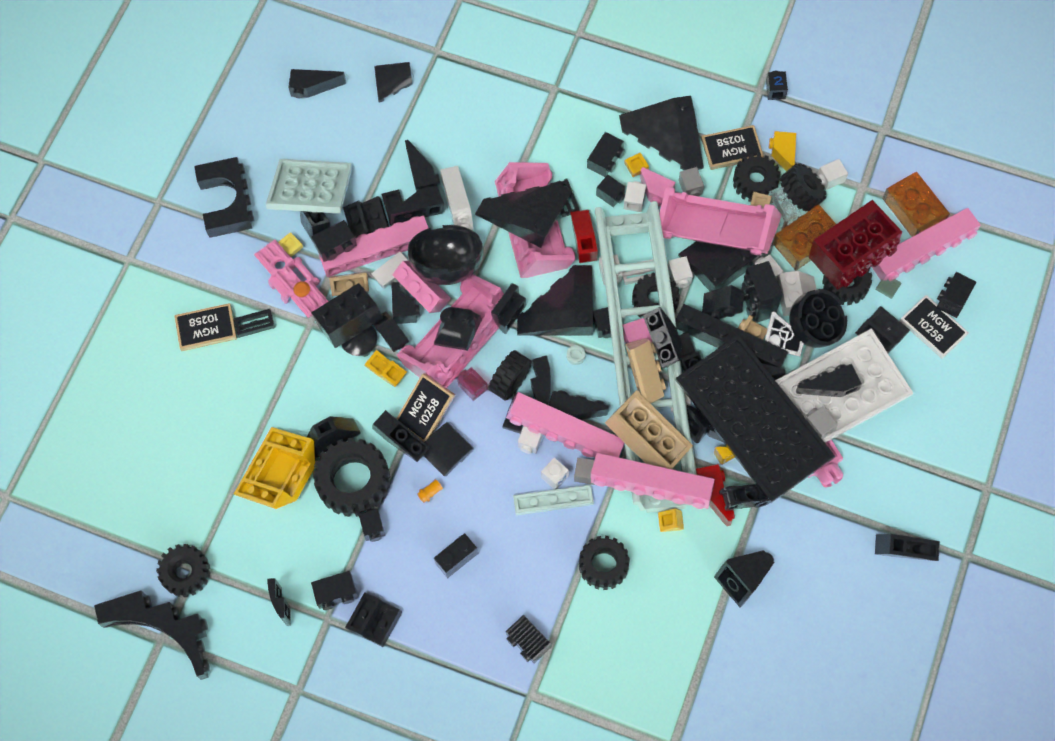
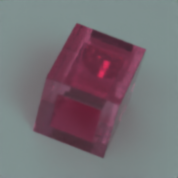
[457,367,488,401]

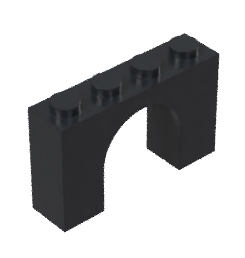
[194,157,255,238]

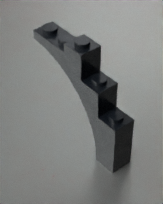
[94,590,210,680]

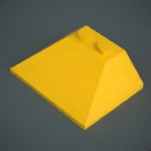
[233,427,315,509]

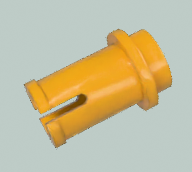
[417,479,443,503]

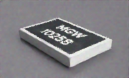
[900,295,969,359]

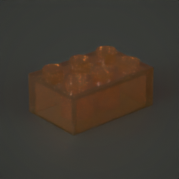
[882,171,950,237]
[773,205,836,271]

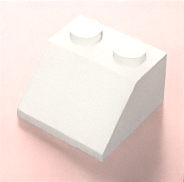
[777,271,817,316]

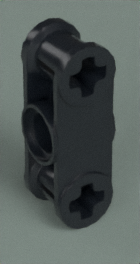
[719,484,770,511]

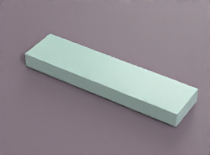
[513,485,594,516]

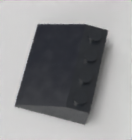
[678,241,773,292]

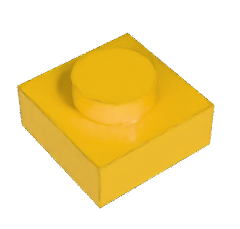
[624,152,649,177]

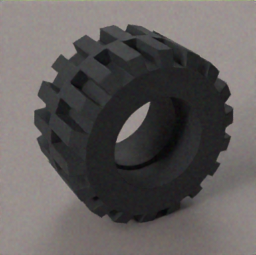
[579,535,630,590]

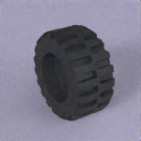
[313,438,391,517]

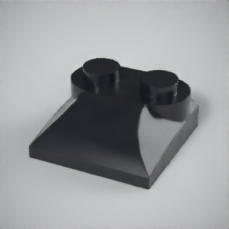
[434,307,482,351]

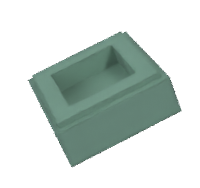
[875,279,902,299]

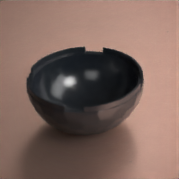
[408,225,484,285]

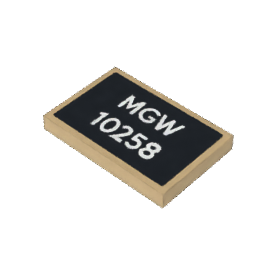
[701,125,764,170]
[174,303,237,352]
[396,373,456,442]

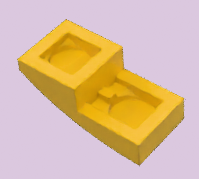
[364,350,407,387]

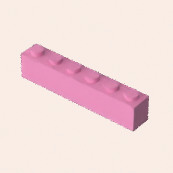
[872,208,981,281]
[319,216,428,277]
[506,392,624,458]
[591,453,714,509]

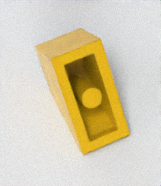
[768,131,796,171]

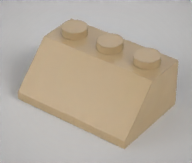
[625,338,666,404]

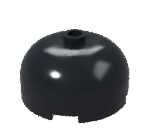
[789,289,848,348]

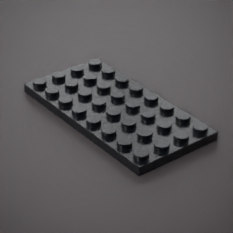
[675,335,835,503]

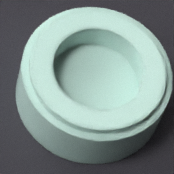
[566,345,585,365]

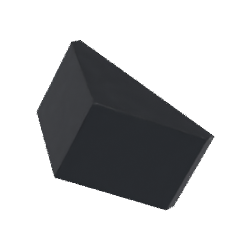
[686,405,710,443]

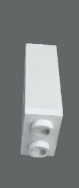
[440,166,474,230]

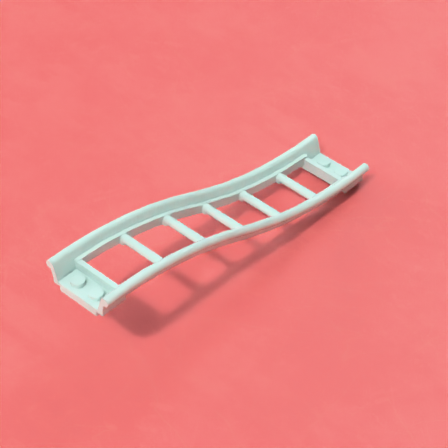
[595,201,697,513]

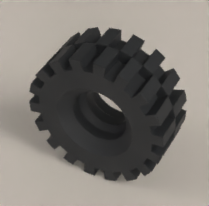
[733,153,781,202]
[780,163,827,212]
[822,268,873,306]
[632,273,680,320]
[488,350,532,401]
[156,544,211,597]

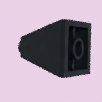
[714,550,775,608]

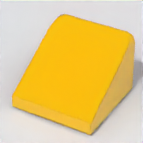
[714,447,735,465]
[658,508,684,532]

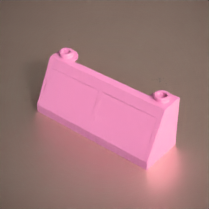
[494,162,576,278]
[659,187,782,256]
[397,275,504,388]

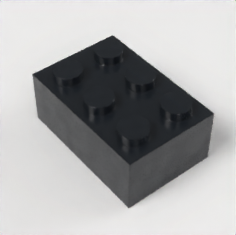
[741,261,783,323]
[311,283,383,348]

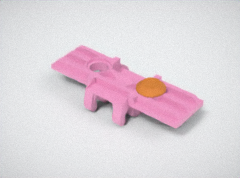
[254,239,329,318]

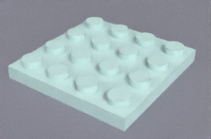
[266,159,352,214]

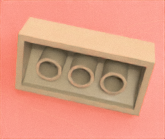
[605,390,693,469]

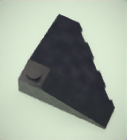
[619,95,704,171]
[475,182,573,248]
[517,265,593,336]

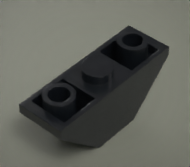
[643,307,682,368]
[307,416,361,458]

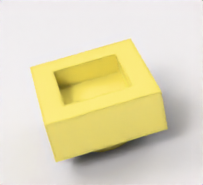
[278,232,303,257]

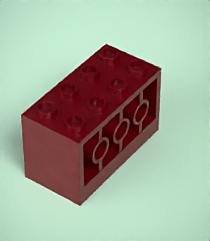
[809,199,903,290]

